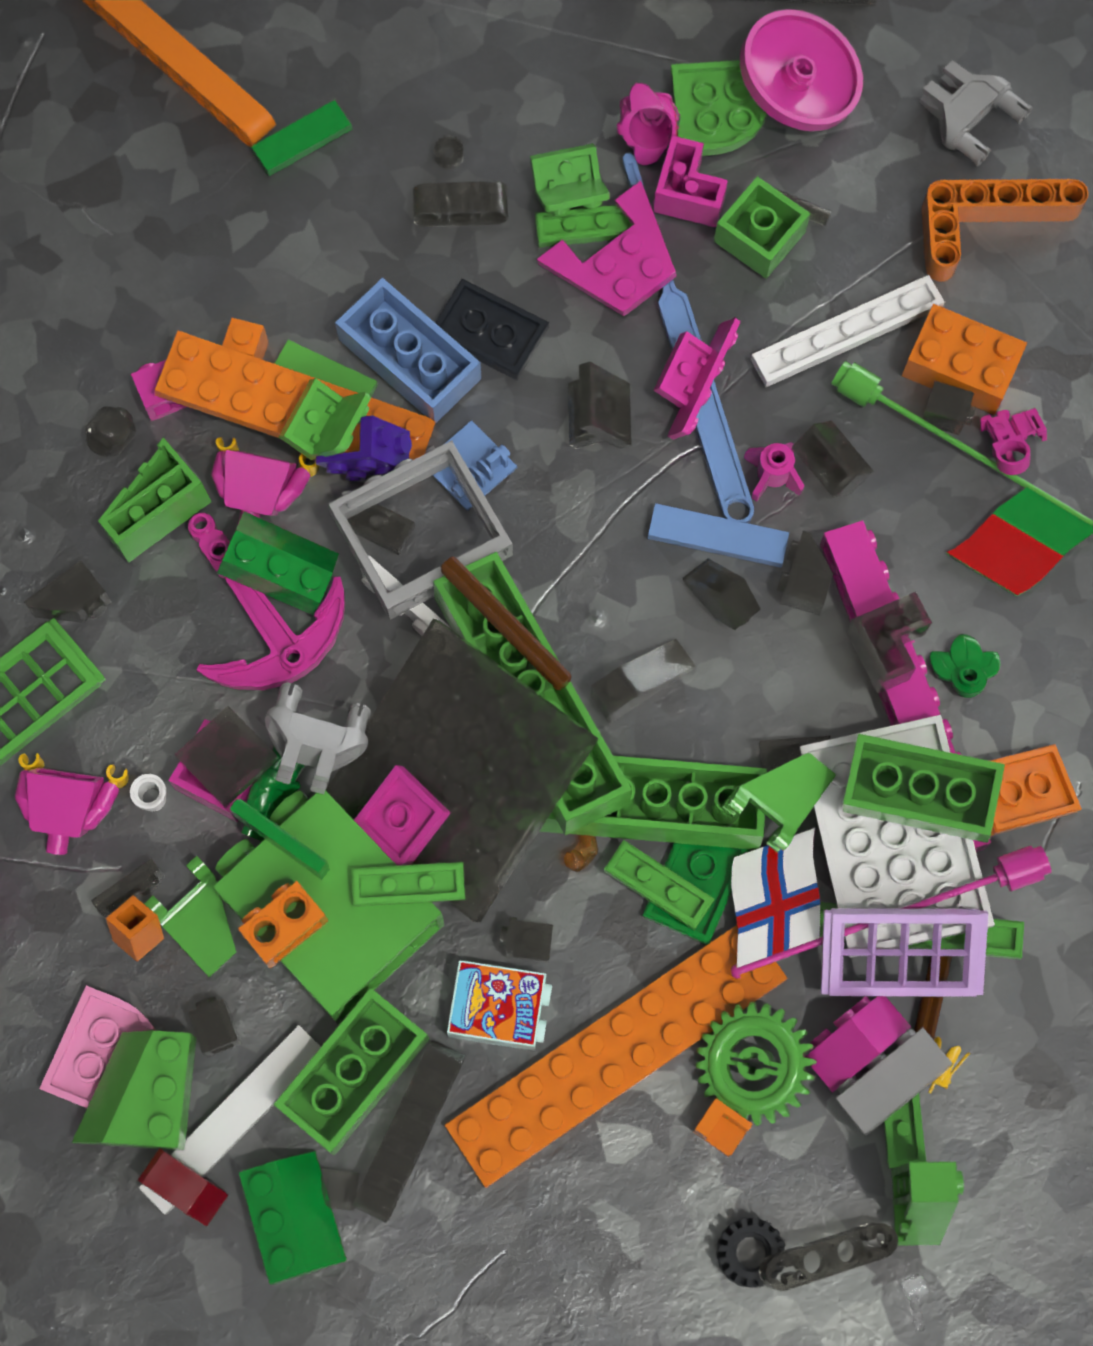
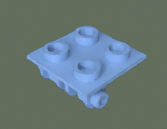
[433,420,518,511]

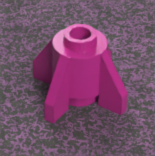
[744,442,805,502]

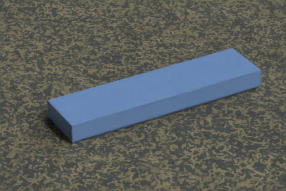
[648,503,789,568]

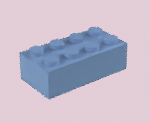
[335,278,481,424]

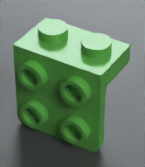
[530,143,610,214]
[279,378,371,460]

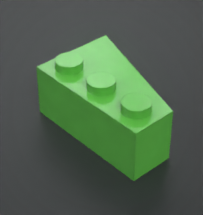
[98,437,212,563]
[891,1162,964,1246]

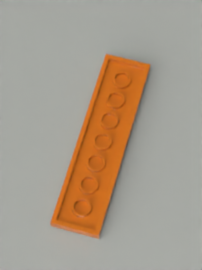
[155,331,436,460]

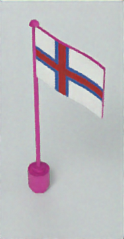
[731,828,1052,979]

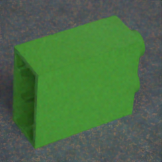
[213,790,445,1025]

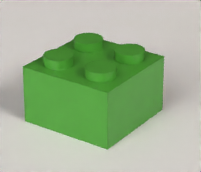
[714,176,811,279]

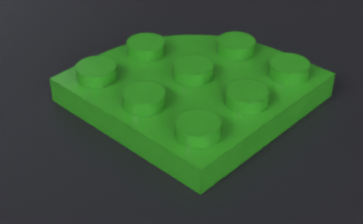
[671,60,768,156]

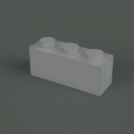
[836,1028,953,1137]

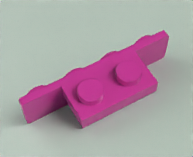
[653,317,741,440]

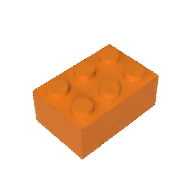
[902,303,1027,415]

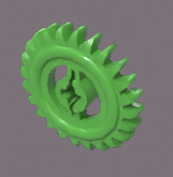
[695,1002,817,1126]

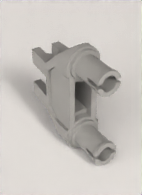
[919,60,1033,166]
[265,683,371,794]

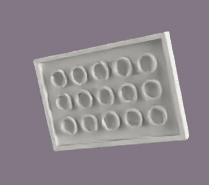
[800,715,995,958]

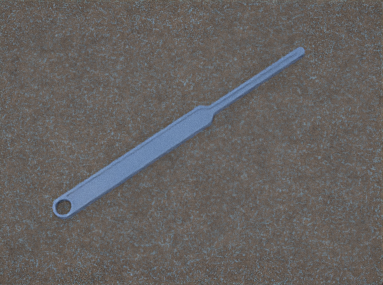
[622,153,754,523]

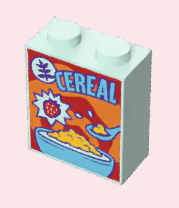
[447,960,552,1051]

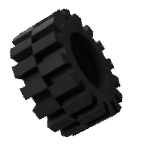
[716,1217,787,1288]

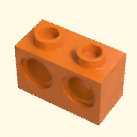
[238,881,329,969]

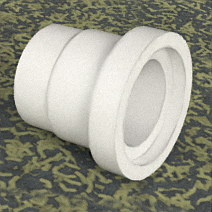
[130,774,167,811]

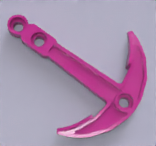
[188,513,345,691]

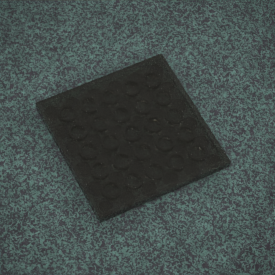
[326,619,599,922]

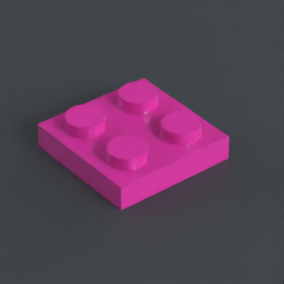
[354,765,451,866]

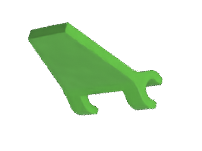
[721,752,836,852]
[144,856,237,978]

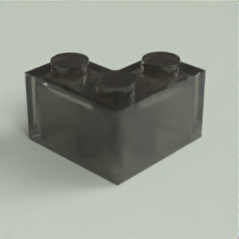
[847,592,932,694]

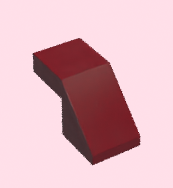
[138,1148,229,1227]

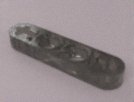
[759,1222,898,1291]

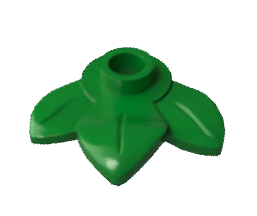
[930,634,1000,698]

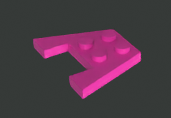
[536,180,676,316]

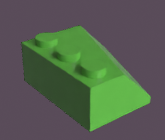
[71,1030,197,1151]

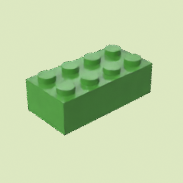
[843,733,1005,843]
[273,988,430,1156]

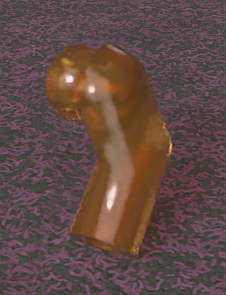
[564,835,598,872]

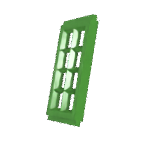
[0,618,106,766]

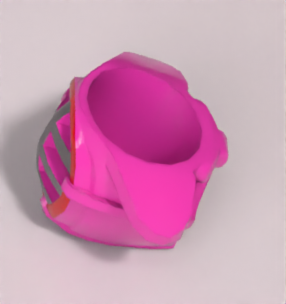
[617,83,681,165]

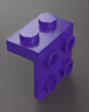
[316,416,412,481]

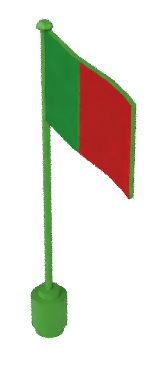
[831,361,1093,597]

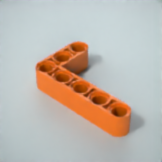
[922,179,1089,282]

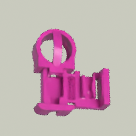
[980,408,1047,475]

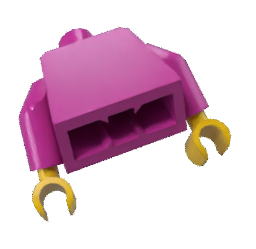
[211,437,319,524]
[15,753,129,855]

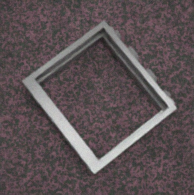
[328,440,513,620]

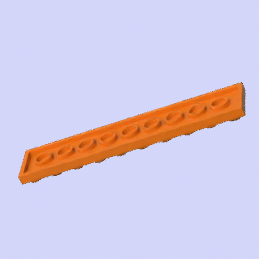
[445,925,788,1188]

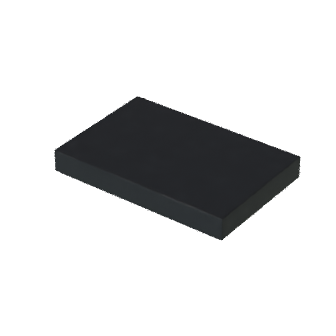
[435,278,549,380]

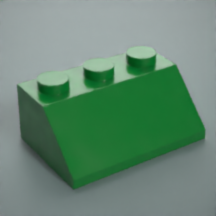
[217,511,339,615]
[239,1151,347,1285]

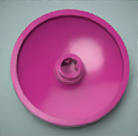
[740,10,863,131]

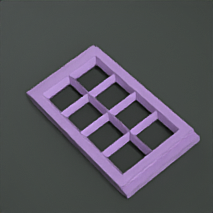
[821,908,988,997]

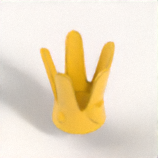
[928,1036,971,1093]

